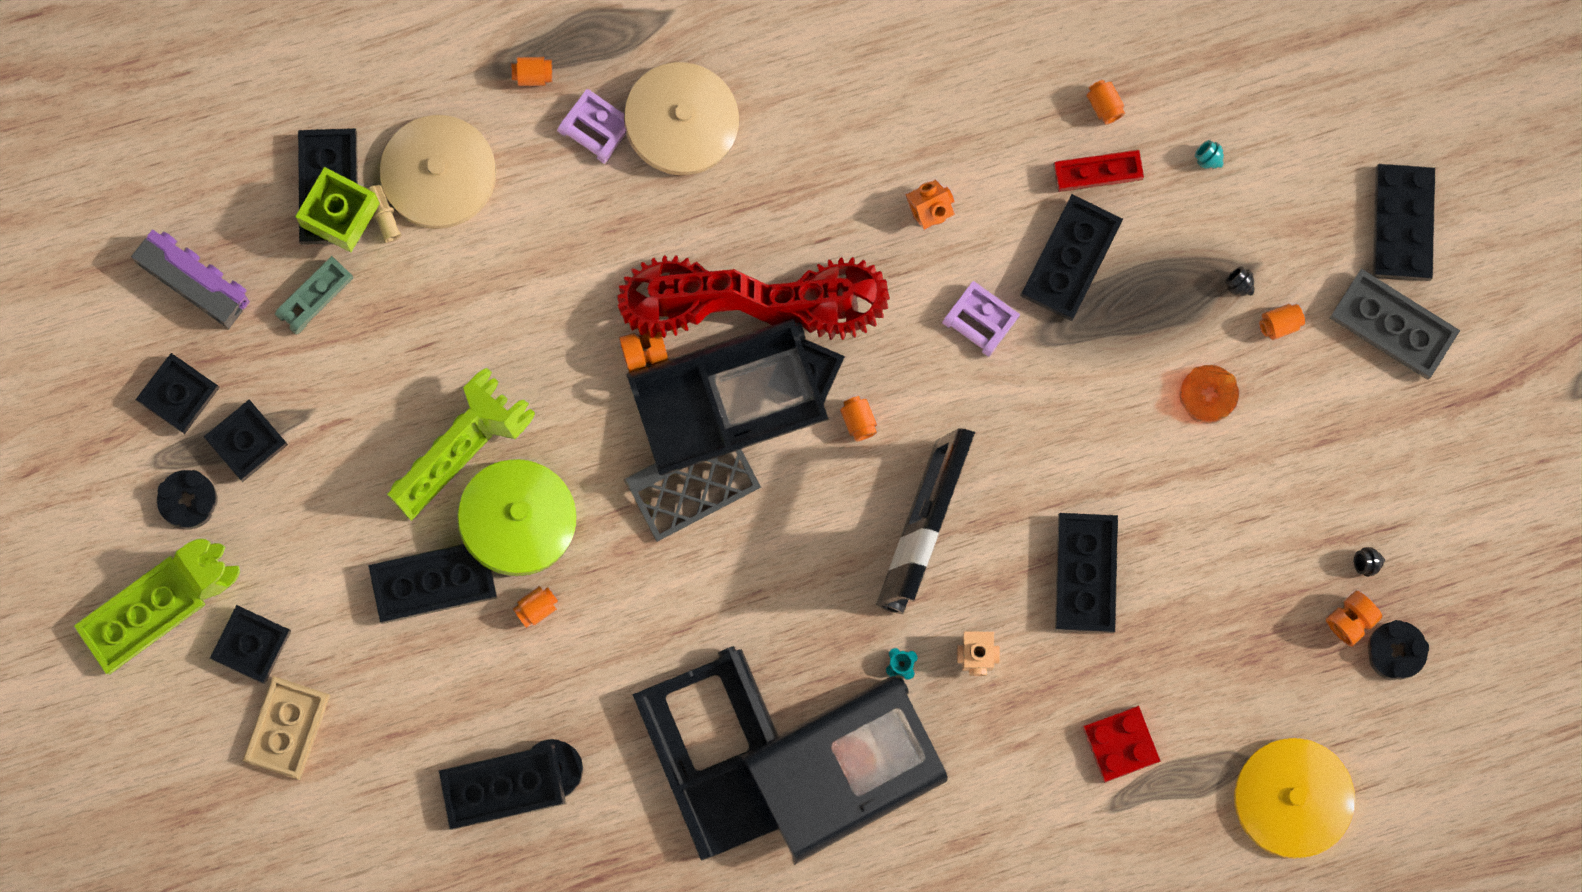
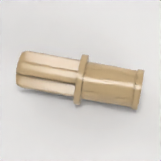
[368,185,402,243]

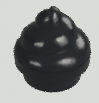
[1225,266,1255,296]
[1353,547,1385,577]

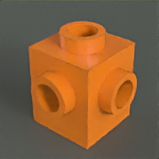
[905,180,955,230]

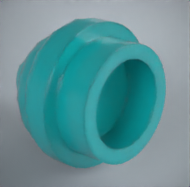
[1195,140,1224,169]

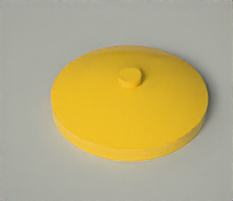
[1234,738,1355,859]

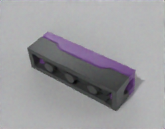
[131,229,250,329]

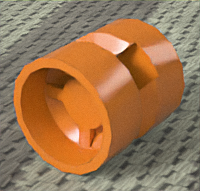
[619,330,668,373]
[1326,590,1383,647]

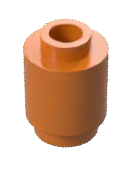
[511,57,552,86]
[1086,80,1125,125]
[1259,304,1305,340]
[840,396,877,442]
[513,586,558,628]

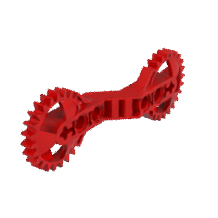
[617,255,890,340]

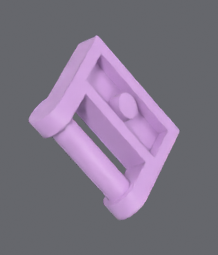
[557,89,626,164]
[942,281,1020,357]

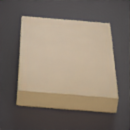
[242,676,331,780]

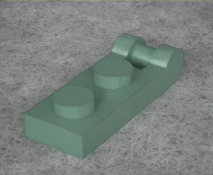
[275,256,354,335]

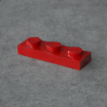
[1054,150,1144,192]

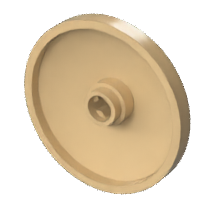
[624,62,739,175]
[380,115,496,229]

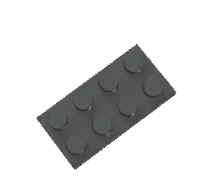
[1330,269,1461,380]

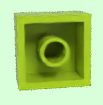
[295,167,380,253]

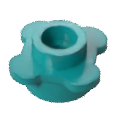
[886,648,918,680]

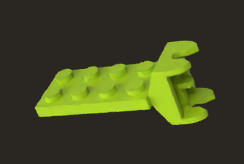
[387,368,535,521]
[74,539,240,675]

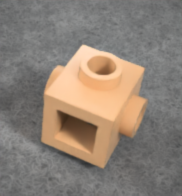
[957,631,1000,676]

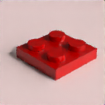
[1082,706,1161,783]

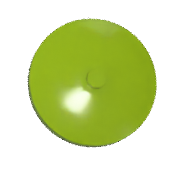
[457,459,577,576]

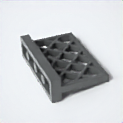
[624,449,761,542]

